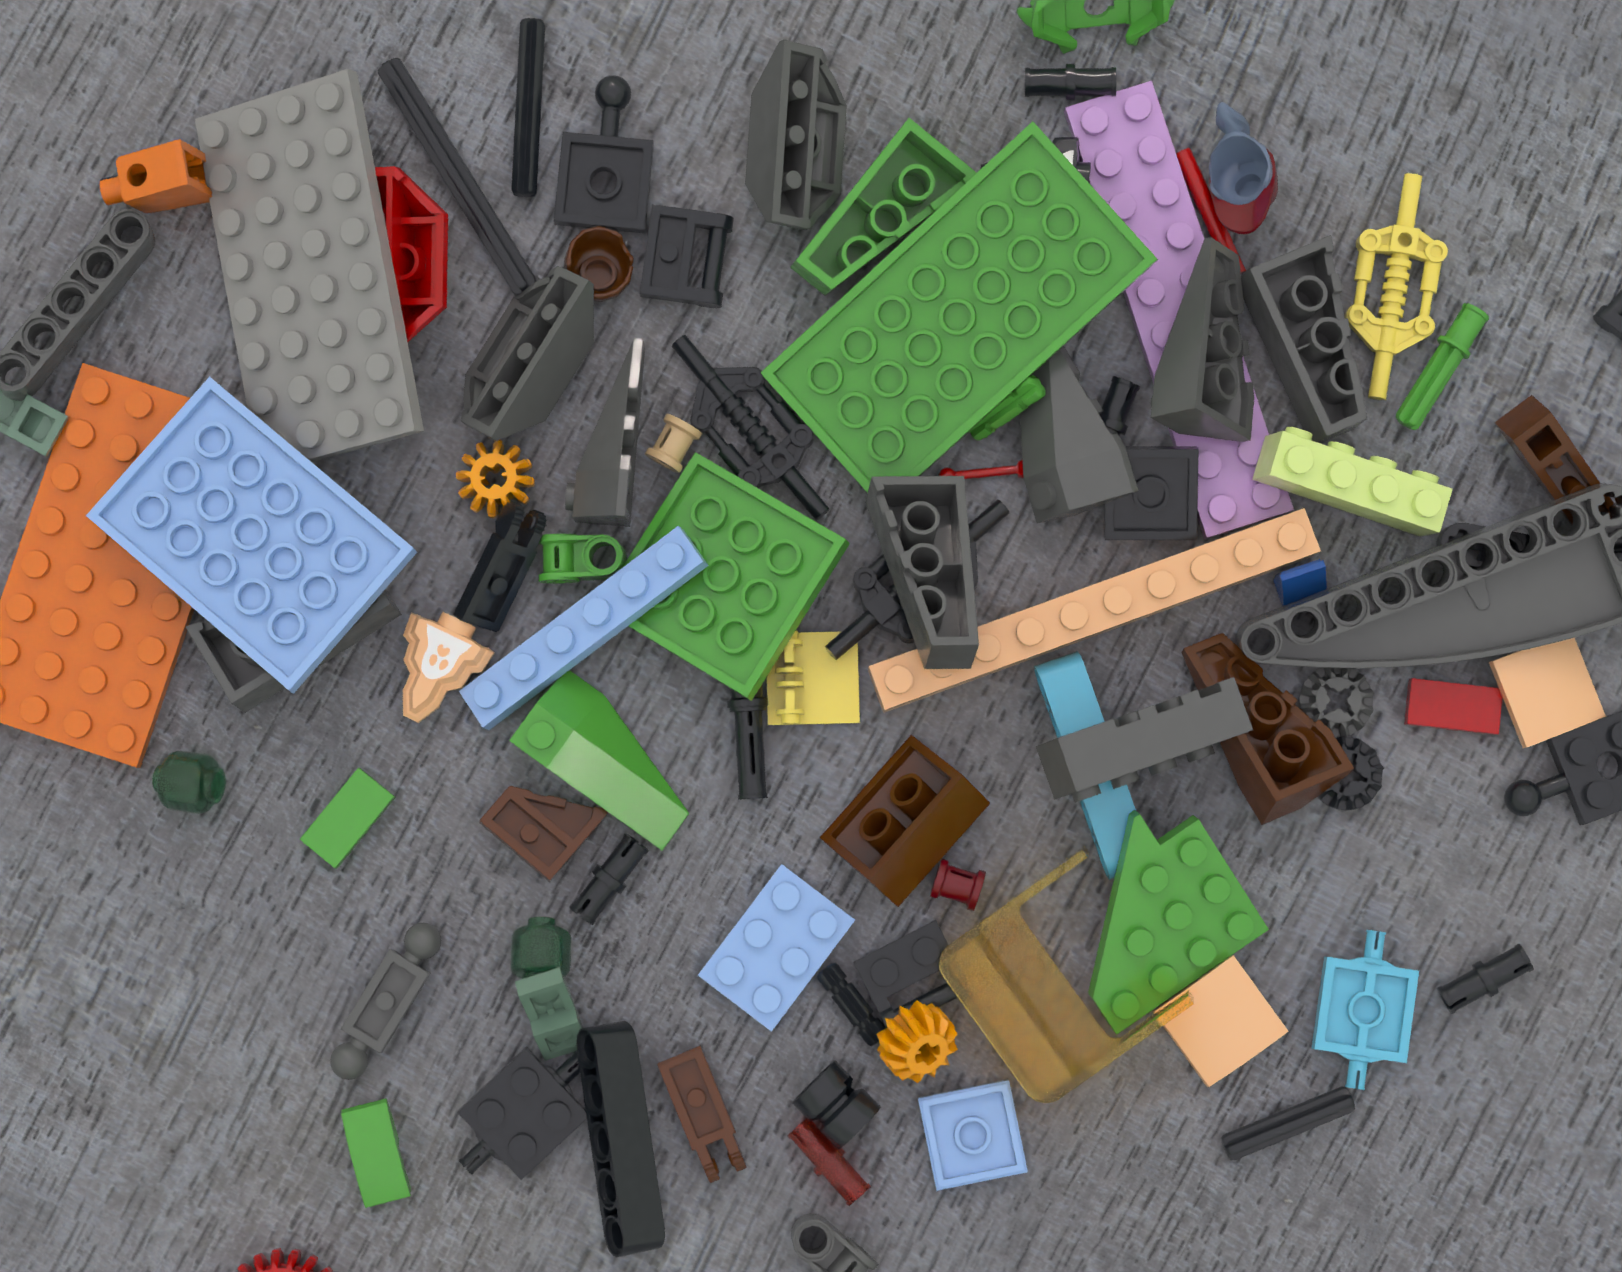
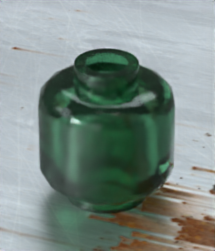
[152,751,226,814]
[510,917,572,979]

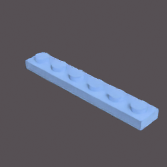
[459,526,709,730]

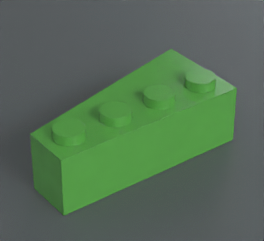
[790,118,977,296]

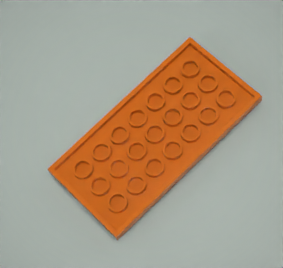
[0,363,195,768]

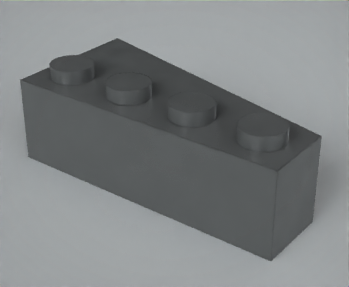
[865,476,979,669]

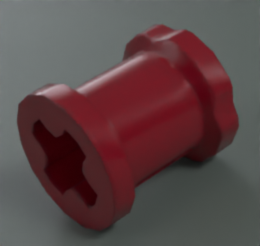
[930,859,986,911]

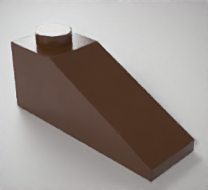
[1494,395,1615,526]

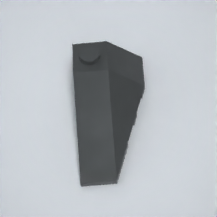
[1150,237,1254,442]

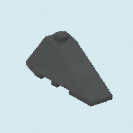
[565,338,645,527]
[1020,346,1138,523]

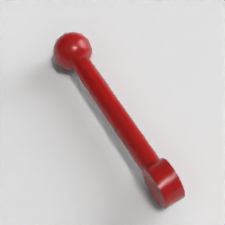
[938,460,1024,479]

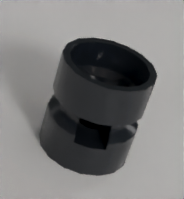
[792,1060,881,1150]

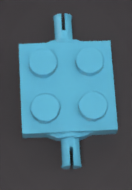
[1312,930,1419,1090]

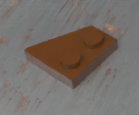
[479,786,608,882]

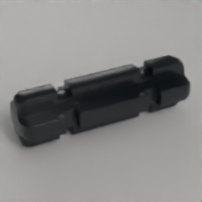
[817,963,886,1046]

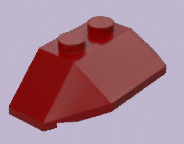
[375,166,448,342]

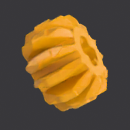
[456,440,535,519]
[877,1000,958,1083]

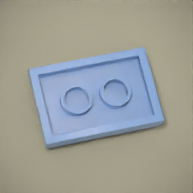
[698,864,855,1032]

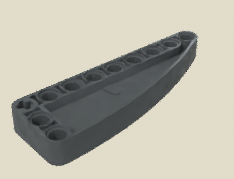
[1236,483,1622,668]

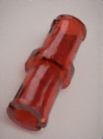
[787,1118,871,1206]

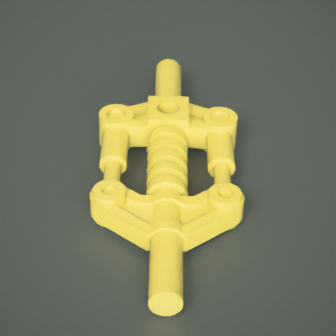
[1344,173,1448,400]

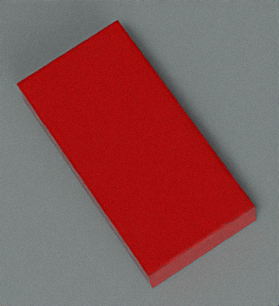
[1404,678,1503,735]

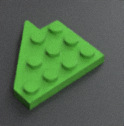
[1088,810,1269,1035]

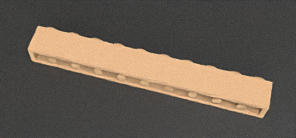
[868,508,1321,713]

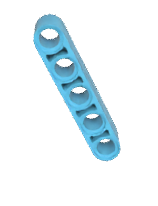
[1034,651,1136,880]

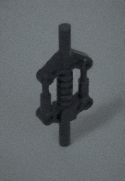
[672,335,830,521]
[825,500,1009,660]

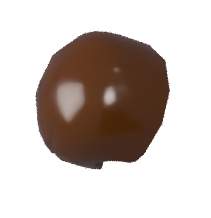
[564,226,634,302]

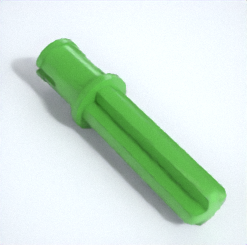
[1396,303,1489,430]

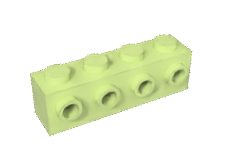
[1252,427,1453,536]

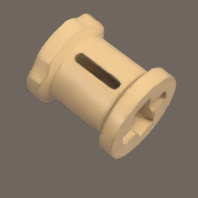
[645,414,702,474]

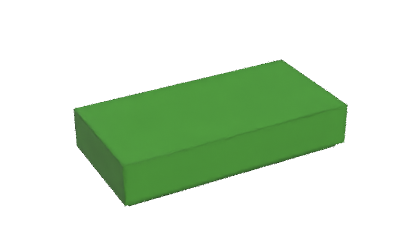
[300,767,396,869]

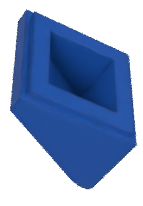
[1273,559,1327,606]

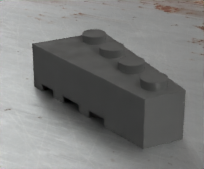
[1241,235,1368,443]
[185,589,402,713]
[1036,677,1253,802]

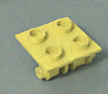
[767,631,860,725]

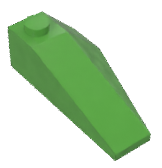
[509,670,689,851]

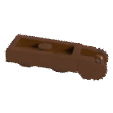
[657,1045,747,1183]

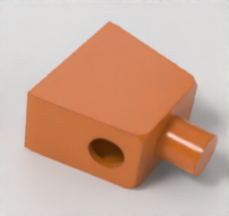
[100,139,212,213]

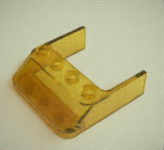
[939,846,1194,1103]

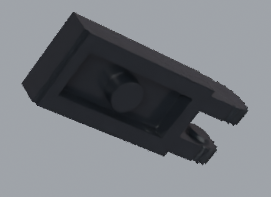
[453,501,547,633]

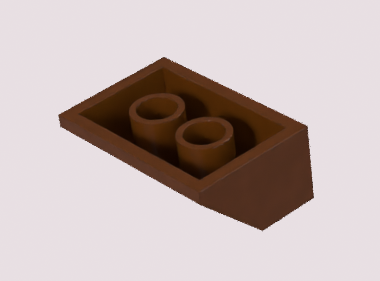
[820,735,990,907]

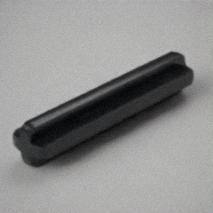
[1221,1086,1355,1160]

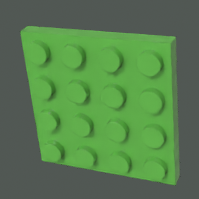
[622,452,850,701]

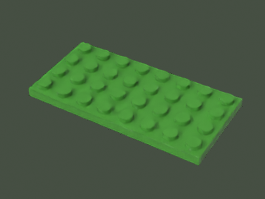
[761,121,1158,493]

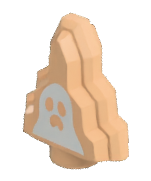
[403,612,495,723]

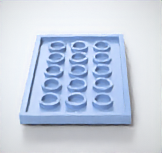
[86,376,417,694]

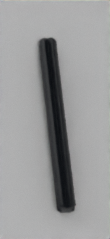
[378,58,536,295]

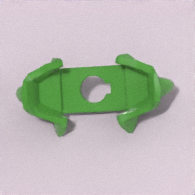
[1017,0,1175,54]

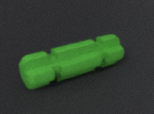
[970,375,1046,440]

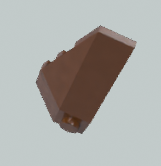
[1181,633,1354,825]

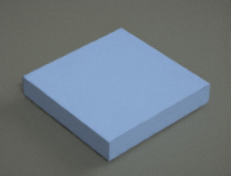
[918,1079,1028,1191]

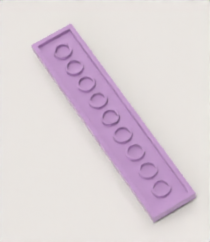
[1064,81,1294,539]

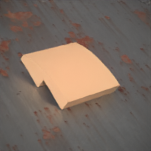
[1489,638,1606,748]
[1152,955,1289,1087]

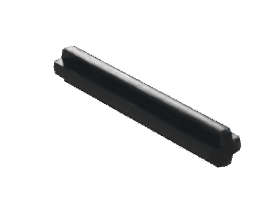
[511,18,545,198]

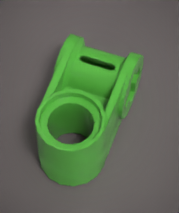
[538,534,627,584]

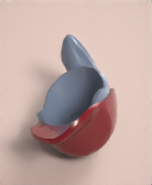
[1209,102,1278,235]

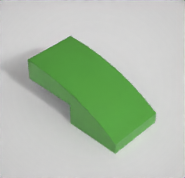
[341,1098,411,1208]

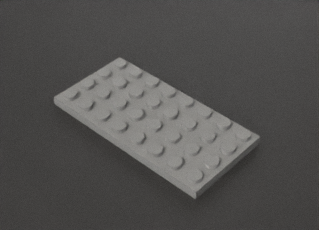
[195,69,424,462]

